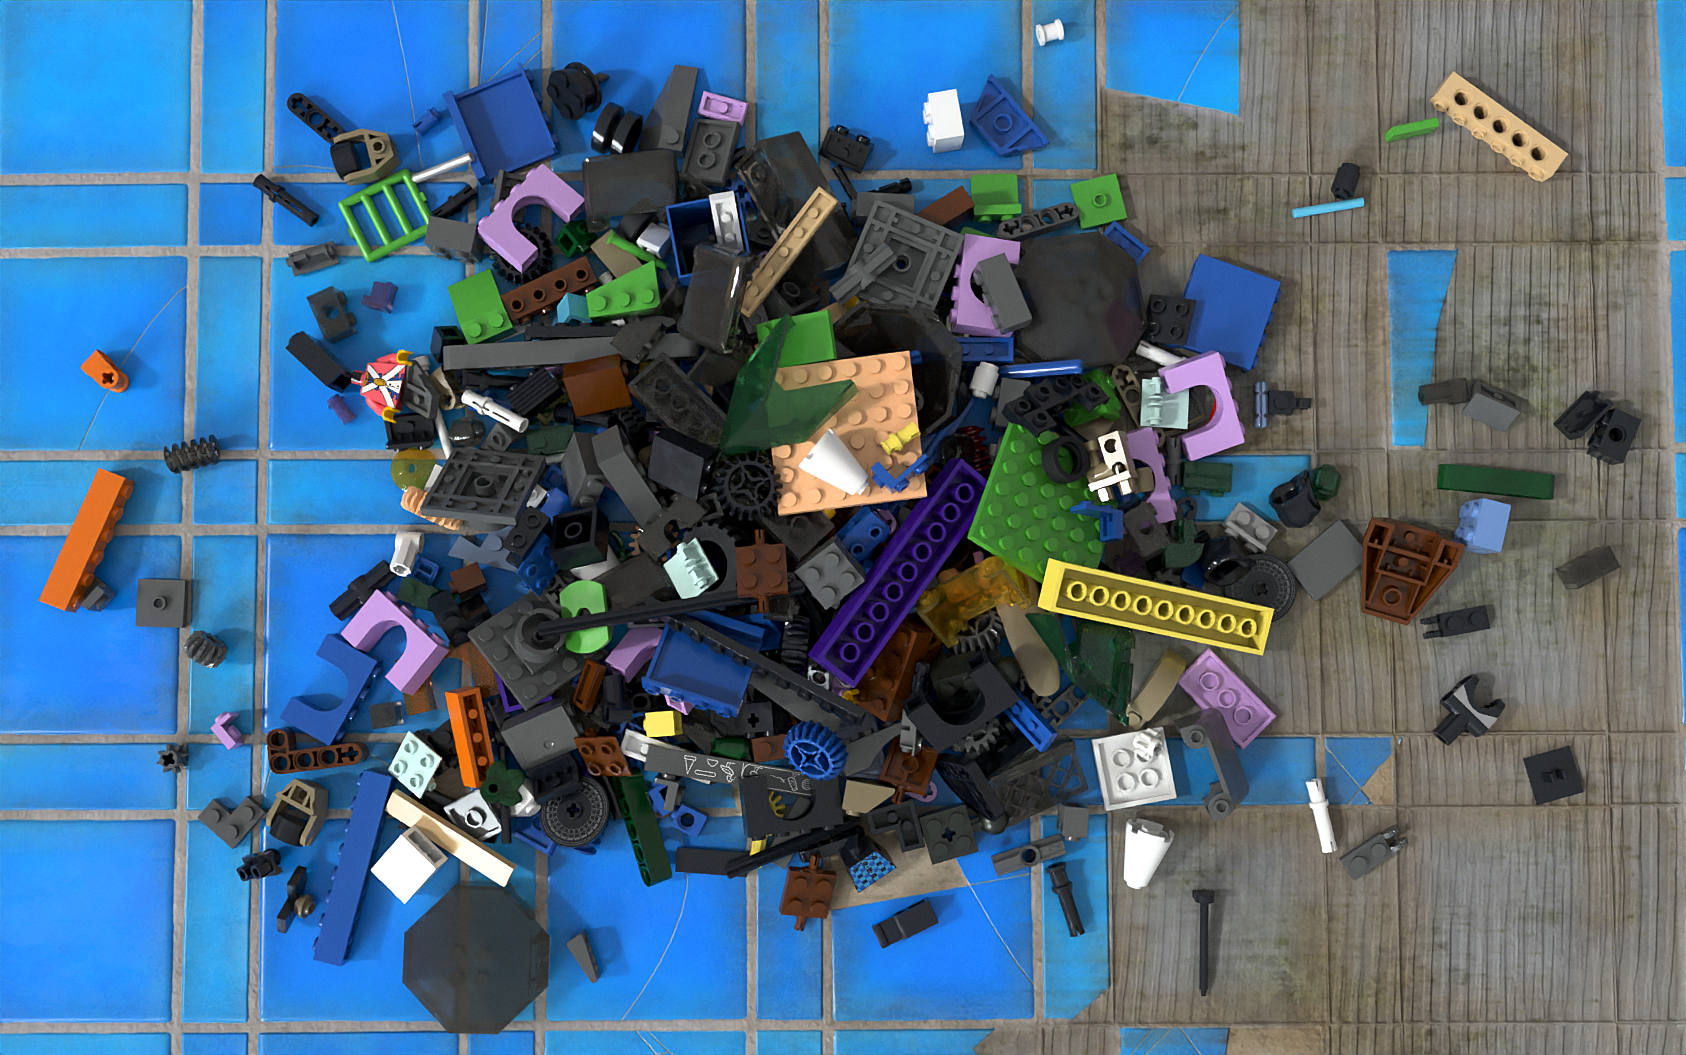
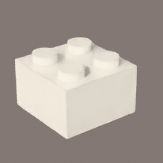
[922,89,964,154]

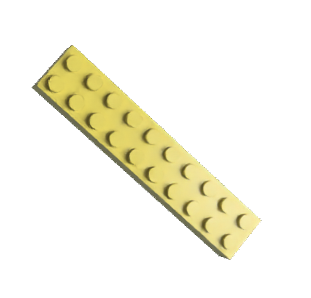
[1038,558,1274,656]

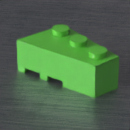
[586,260,664,323]

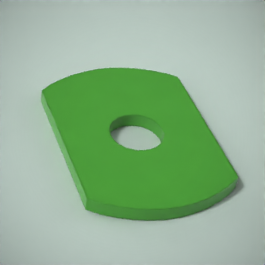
[559,580,611,653]

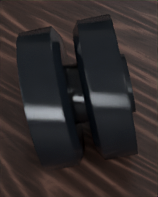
[591,102,644,163]

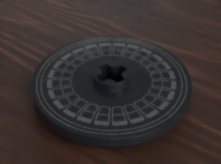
[1224,553,1297,623]
[540,775,611,848]

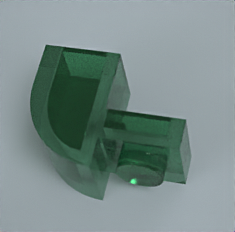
[1160,519,1204,568]
[396,576,458,612]

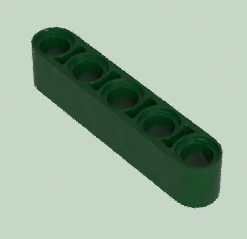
[1437,464,1555,500]
[612,766,672,887]

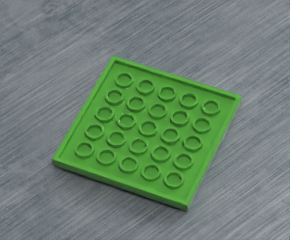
[967,422,1119,584]

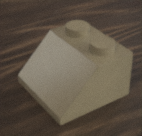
[842,776,895,816]

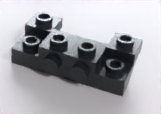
[1002,374,1110,438]

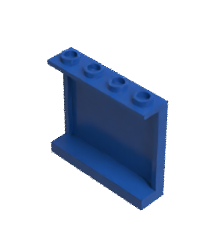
[443,62,560,186]
[1165,254,1281,374]
[641,610,765,718]

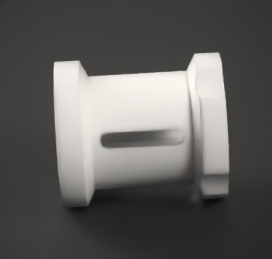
[1035,19,1064,46]

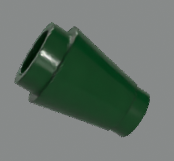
[712,736,749,760]

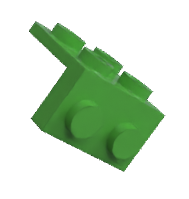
[970,173,1022,224]
[1063,369,1121,428]

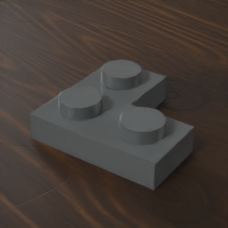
[197,796,268,849]

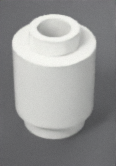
[969,362,999,399]

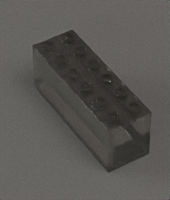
[734,131,859,289]

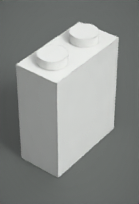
[371,825,448,904]

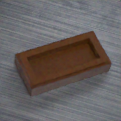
[572,658,607,712]

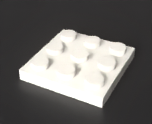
[1091,726,1177,811]

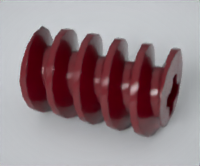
[955,425,993,472]

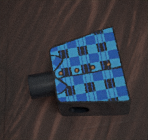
[840,835,897,893]

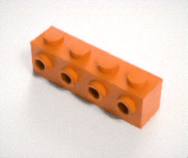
[445,686,494,788]

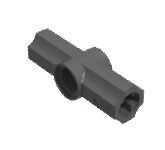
[828,243,898,306]
[991,833,1066,876]

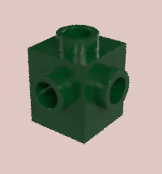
[554,219,598,258]

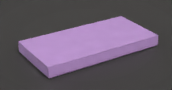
[1177,648,1277,749]

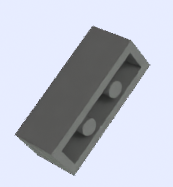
[973,252,1032,335]

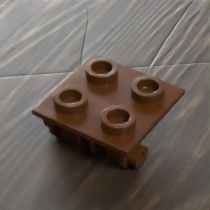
[574,728,632,777]

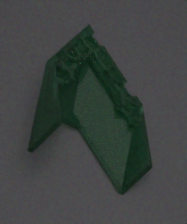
[716,312,859,458]
[1025,612,1136,726]

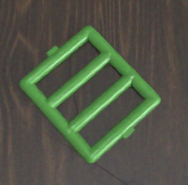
[338,169,432,263]

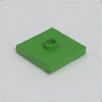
[1070,173,1127,231]

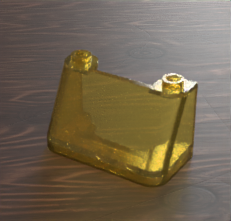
[916,556,1033,648]

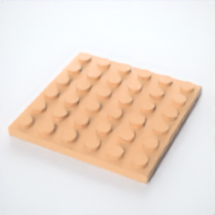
[763,351,927,516]

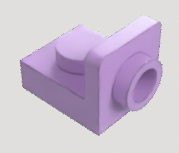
[211,711,244,750]

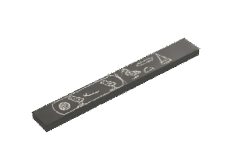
[644,745,811,797]

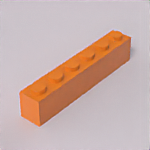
[38,468,135,613]

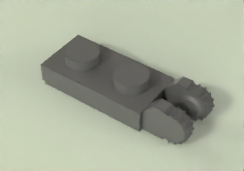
[1339,824,1408,880]

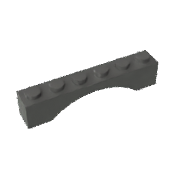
[842,701,940,776]

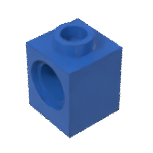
[670,802,709,839]

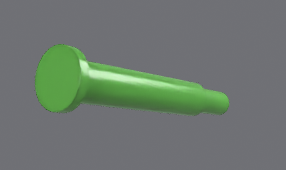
[606,230,668,270]

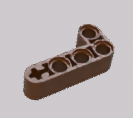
[266,727,369,774]

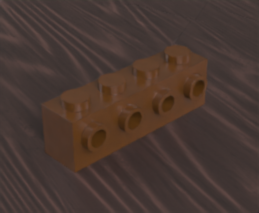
[500,256,601,326]

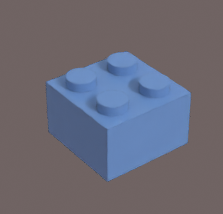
[1454,498,1511,554]

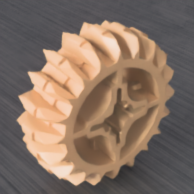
[400,486,464,530]

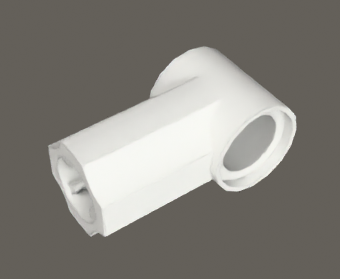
[390,530,425,576]

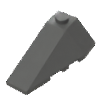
[638,65,698,159]

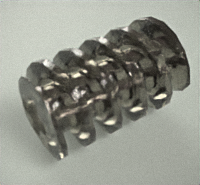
[163,434,220,474]

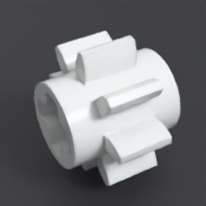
[1133,728,1164,760]

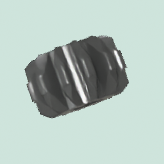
[183,630,228,668]

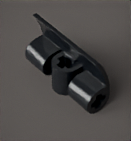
[961,714,1034,780]

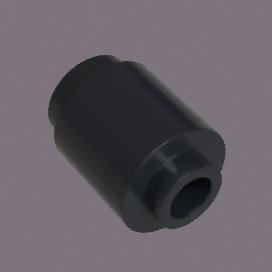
[1331,163,1361,200]

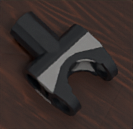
[1432,674,1505,746]

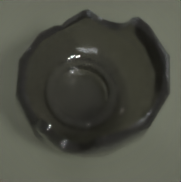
[938,433,976,465]

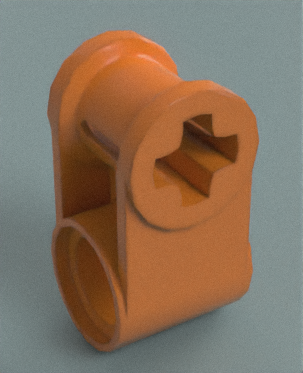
[80,349,129,393]

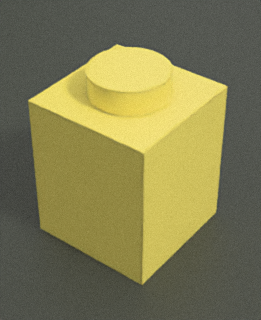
[643,710,683,737]

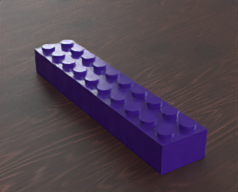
[808,458,987,688]

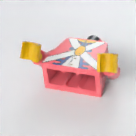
[351,350,413,423]

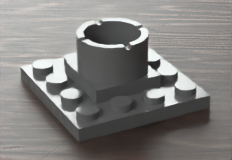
[844,199,965,326]
[420,447,547,532]
[468,584,605,711]

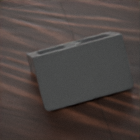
[1462,380,1521,432]

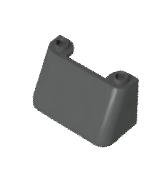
[1173,708,1249,822]

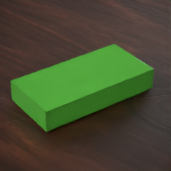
[1384,117,1440,142]

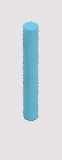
[1292,197,1364,218]

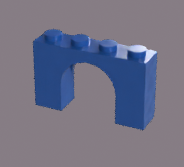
[280,634,384,746]

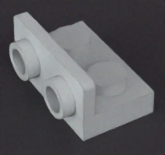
[1221,502,1278,554]

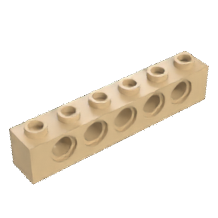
[1429,71,1568,182]

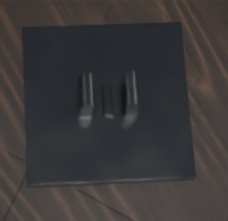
[1523,746,1584,805]

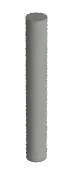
[412,152,475,184]

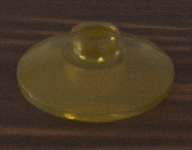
[391,447,438,491]

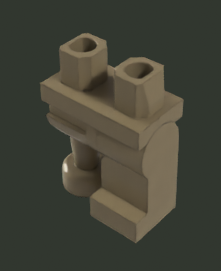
[1083,431,1139,503]

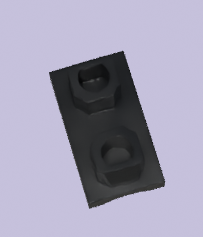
[236,848,283,881]

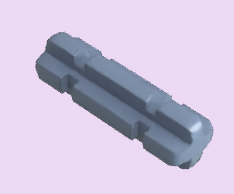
[1254,382,1268,428]

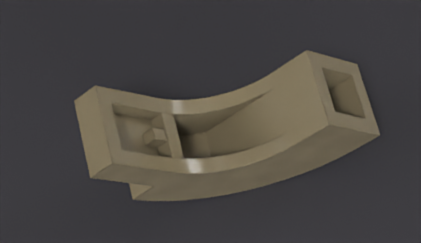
[1118,648,1188,730]

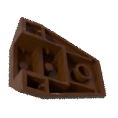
[1361,517,1465,625]

